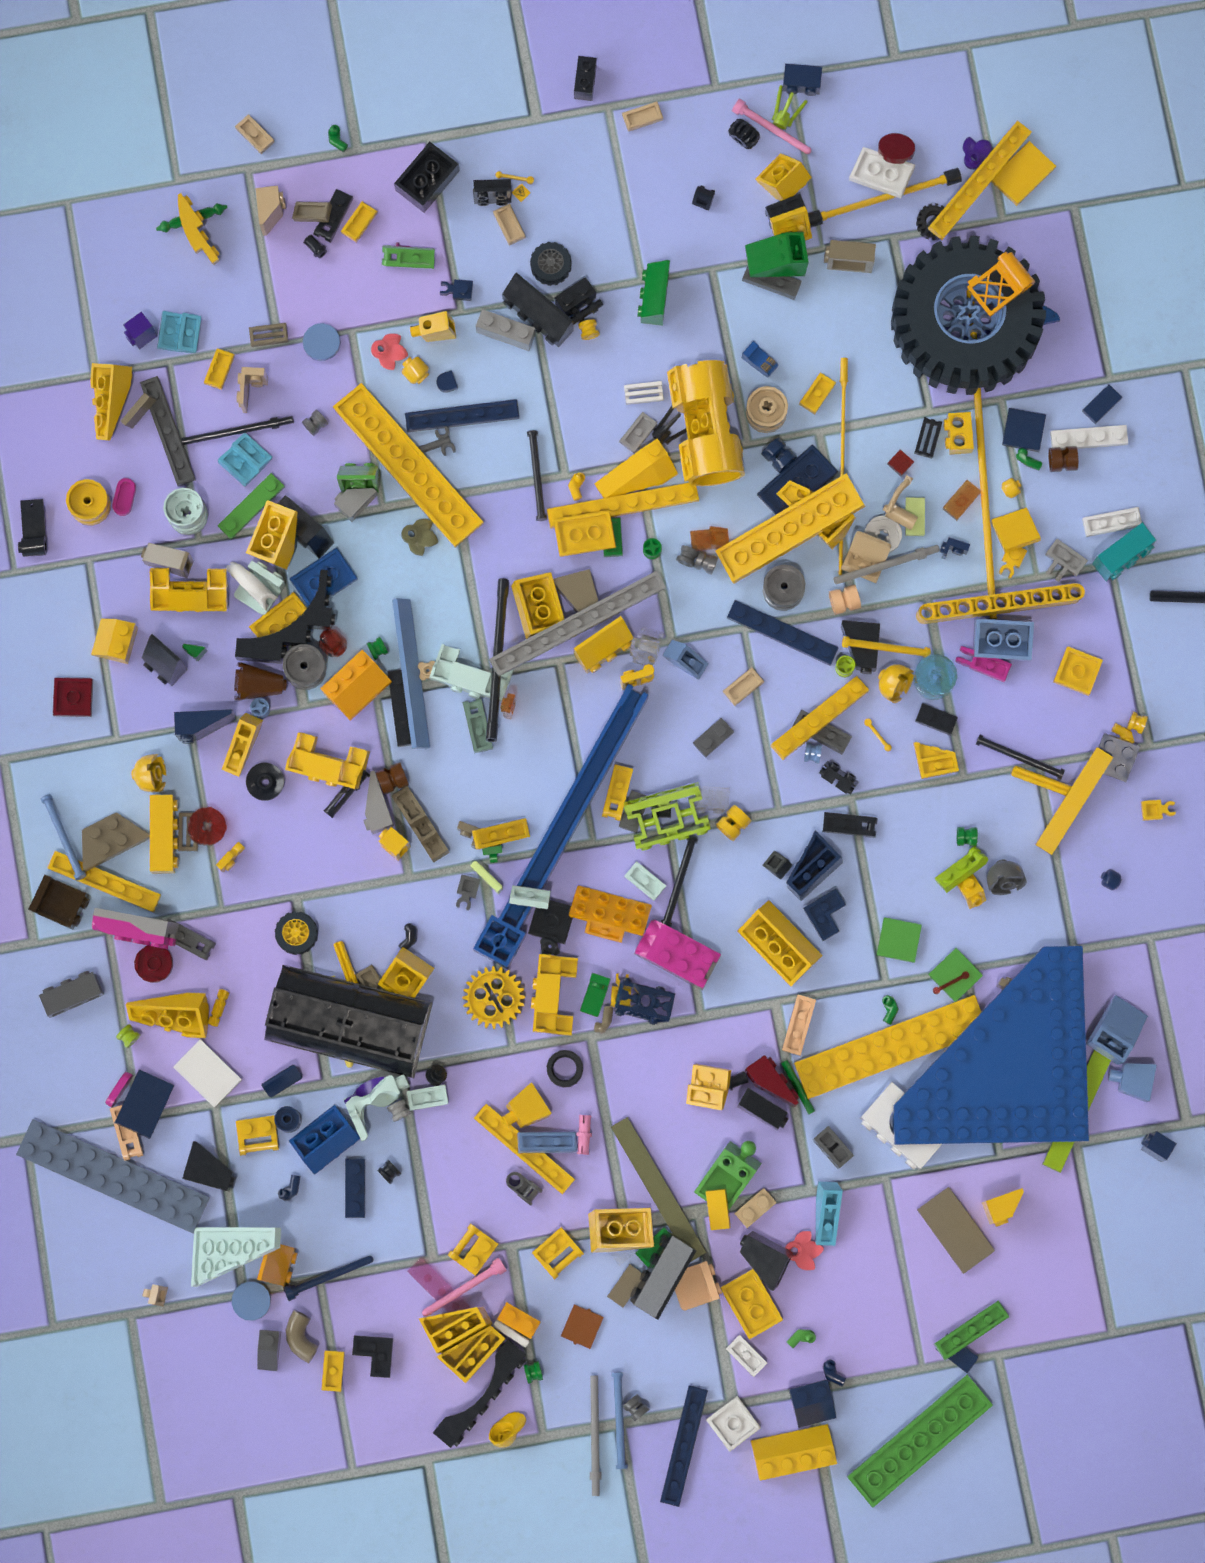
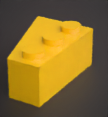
[418,1307,493,1353]
[437,1325,506,1383]

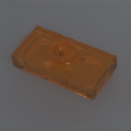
[943,480,982,521]

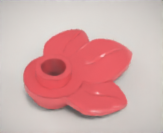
[371,334,408,370]
[785,1231,824,1270]

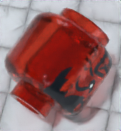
[319,629,347,657]

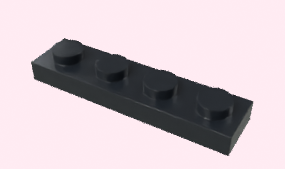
[387,670,411,747]

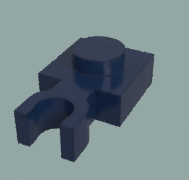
[440,279,473,301]

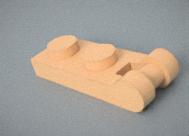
[110,1105,144,1161]

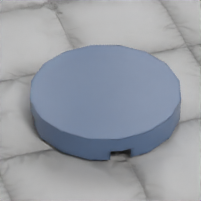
[302,323,340,361]
[231,1281,271,1321]

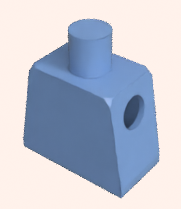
[1108,1063,1157,1102]

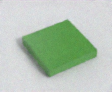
[876,917,922,963]
[928,948,983,1002]

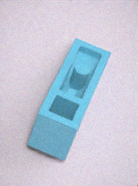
[816,1181,843,1246]

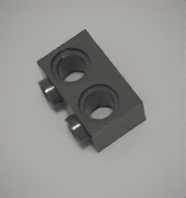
[813,1126,854,1169]

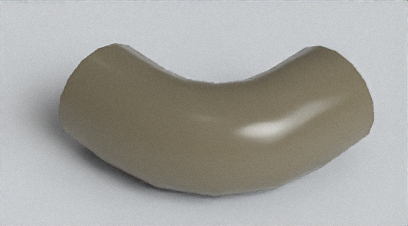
[286,1310,318,1363]

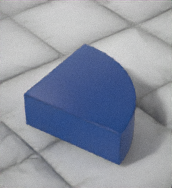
[1043,306,1060,325]

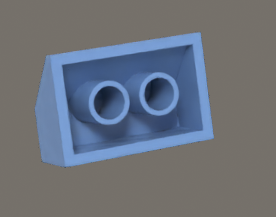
[974,619,1034,660]

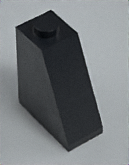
[841,620,880,674]
[737,1088,789,1130]
[182,1141,236,1192]
[740,1231,794,1291]

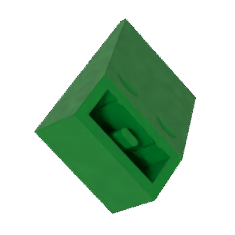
[745,232,809,277]

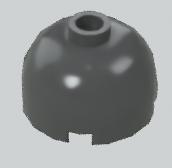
[987,859,1027,895]

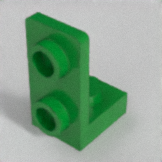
[580,973,610,1017]

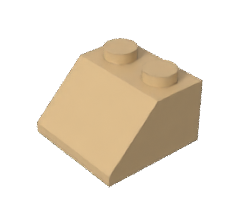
[255,186,286,236]

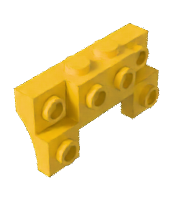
[149,568,228,612]
[285,732,370,789]
[531,954,578,1036]

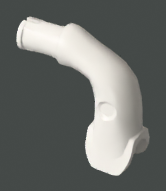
[226,562,278,611]

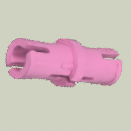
[576,1115,592,1155]

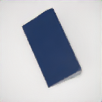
[261,1065,303,1098]

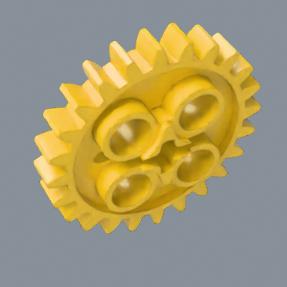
[462,966,525,1029]

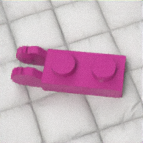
[955,646,1012,682]

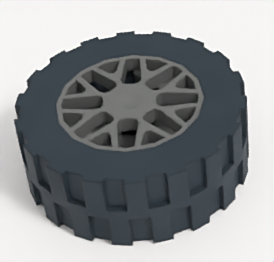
[530,242,572,286]

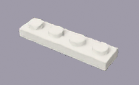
[1050,425,1128,450]

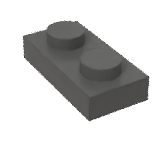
[693,718,734,758]
[619,790,646,833]

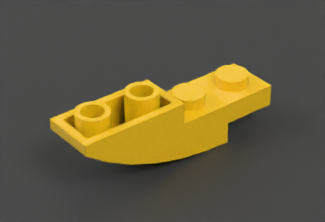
[178,193,220,265]

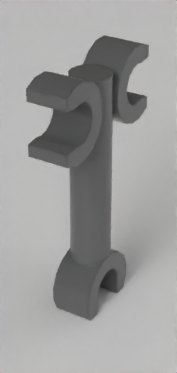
[418,426,456,456]

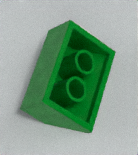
[637,260,670,326]

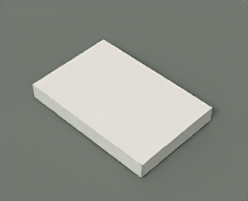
[849,147,915,198]
[173,1039,242,1108]

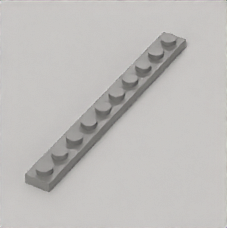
[489,571,666,677]

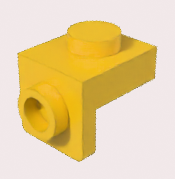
[957,874,986,909]

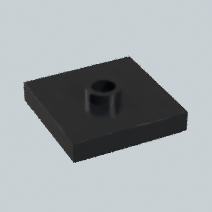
[528,900,573,945]

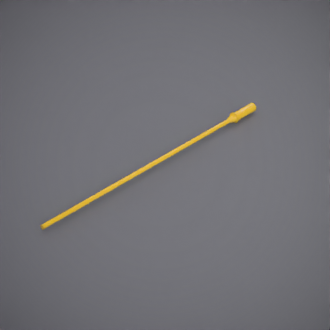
[839,358,849,576]

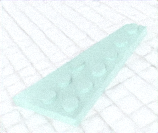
[191,1227,281,1287]

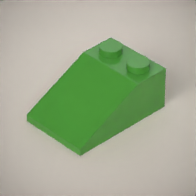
[337,463,379,493]

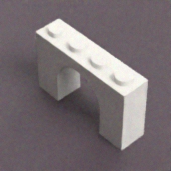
[860,1082,942,1170]

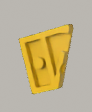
[913,742,959,779]

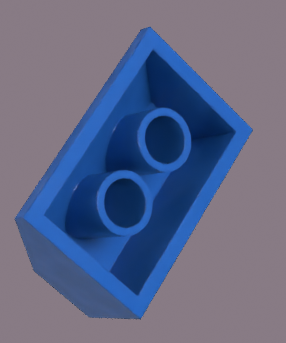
[289,1105,360,1175]

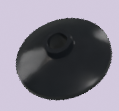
[246,763,284,801]

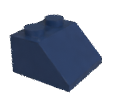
[788,1379,837,1428]

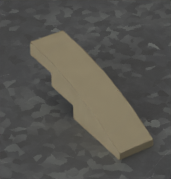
[392,786,450,863]

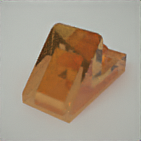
[690,526,729,551]

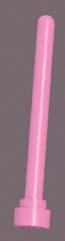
[732,98,811,154]
[422,1258,507,1317]

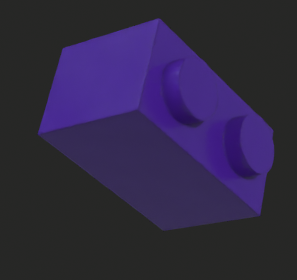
[123,311,157,350]

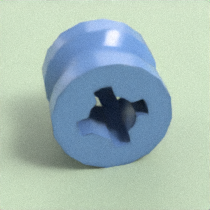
[250,698,270,719]
[804,743,822,764]

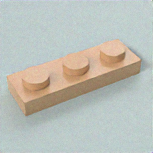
[782,995,816,1056]

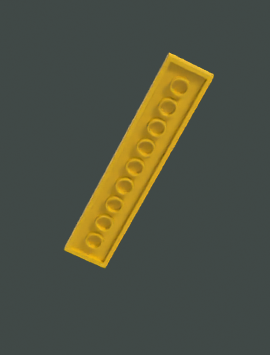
[333,383,484,548]
[794,995,981,1099]

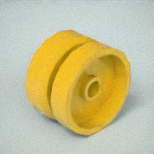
[66,479,111,526]

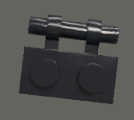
[554,277,603,325]

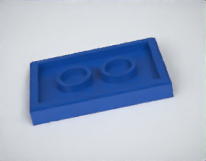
[290,548,358,607]

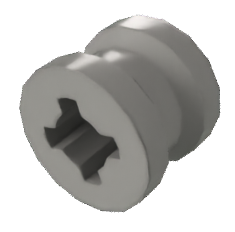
[387,1099,411,1122]

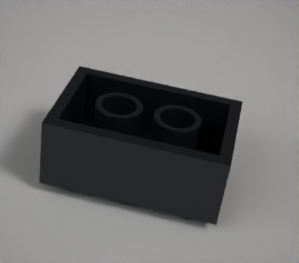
[394,141,460,213]

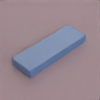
[517,1132,577,1153]

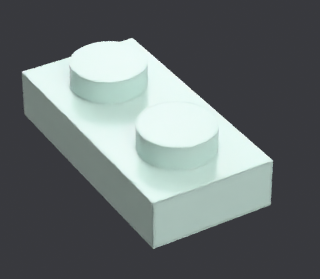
[624,861,666,901]
[509,885,551,909]
[407,1085,448,1111]

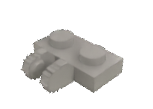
[1045,539,1088,582]

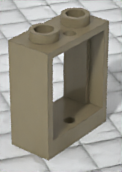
[824,240,876,273]

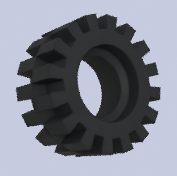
[916,203,944,240]

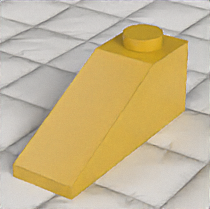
[222,713,263,777]

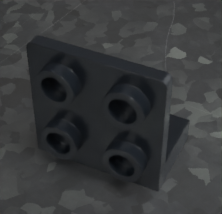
[473,179,511,206]

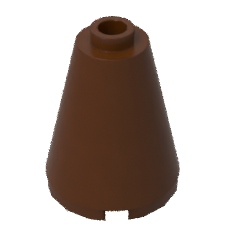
[234,662,287,701]

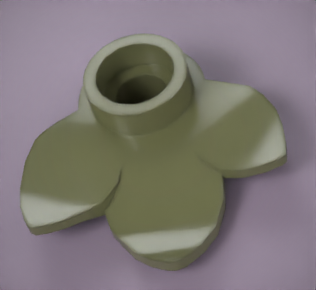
[401,519,438,556]

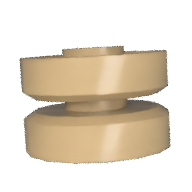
[746,386,788,433]

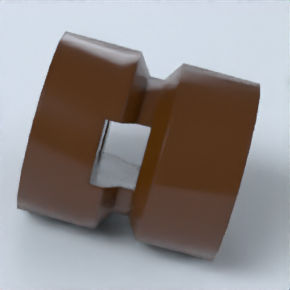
[1048,446,1079,472]
[375,762,409,795]

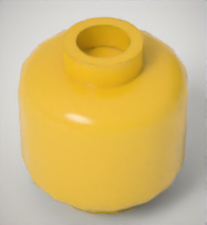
[402,357,429,384]

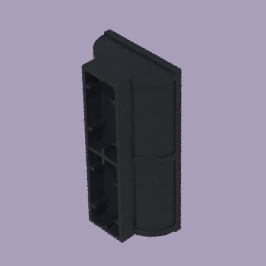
[264,964,433,1078]

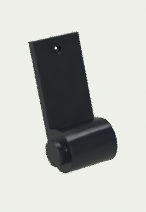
[18,499,47,557]

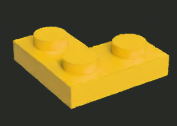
[770,206,812,241]

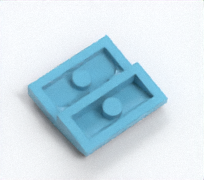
[157,311,201,353]
[218,433,272,487]

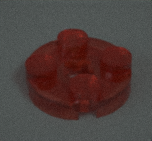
[187,807,227,846]

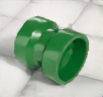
[956,827,978,846]

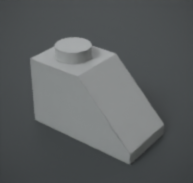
[334,488,378,522]

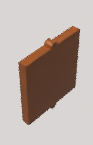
[561,1305,604,1349]

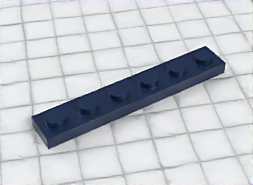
[727,600,838,666]

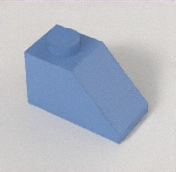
[662,640,709,680]

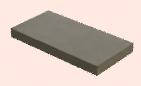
[917,1187,995,1274]

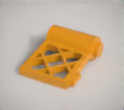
[967,252,1035,317]

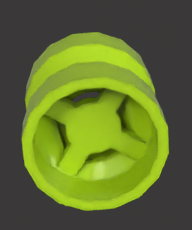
[835,655,855,678]

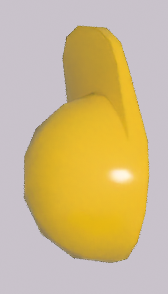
[489,1412,527,1448]

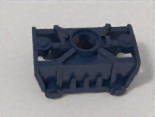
[614,978,675,1025]

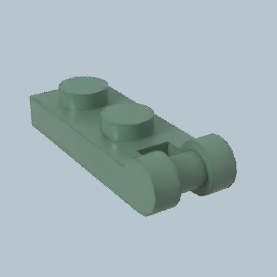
[462,698,493,754]

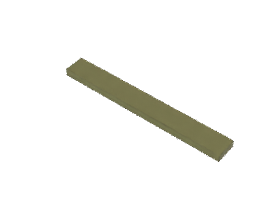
[611,1117,706,1262]

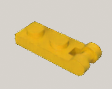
[602,764,633,821]

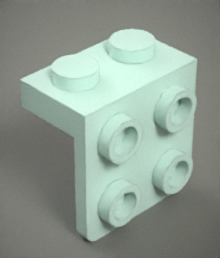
[234,561,286,615]

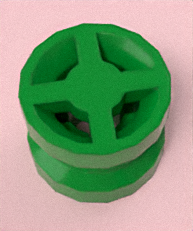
[643,538,662,560]
[366,637,388,660]
[523,1361,543,1384]

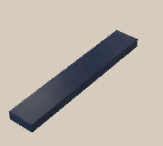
[405,399,519,433]
[660,1385,708,1507]

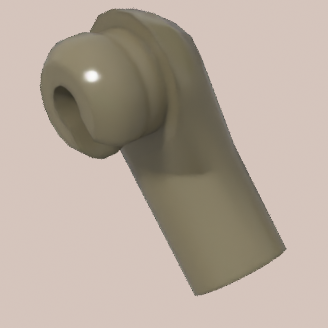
[594,1006,613,1034]

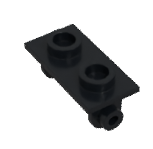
[819,761,859,795]

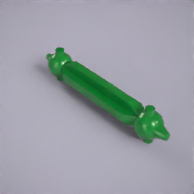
[156,203,228,233]

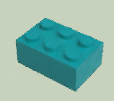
[1092,522,1156,582]

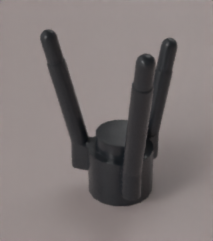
[652,406,687,445]

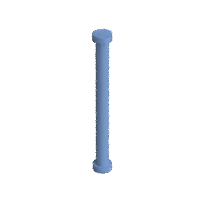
[41,794,86,880]
[611,1372,628,1469]

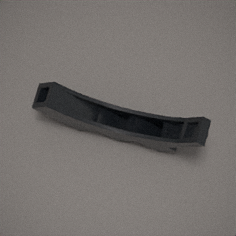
[235,569,336,664]

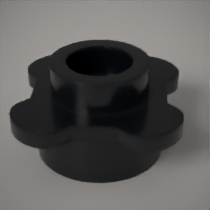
[540,936,560,956]

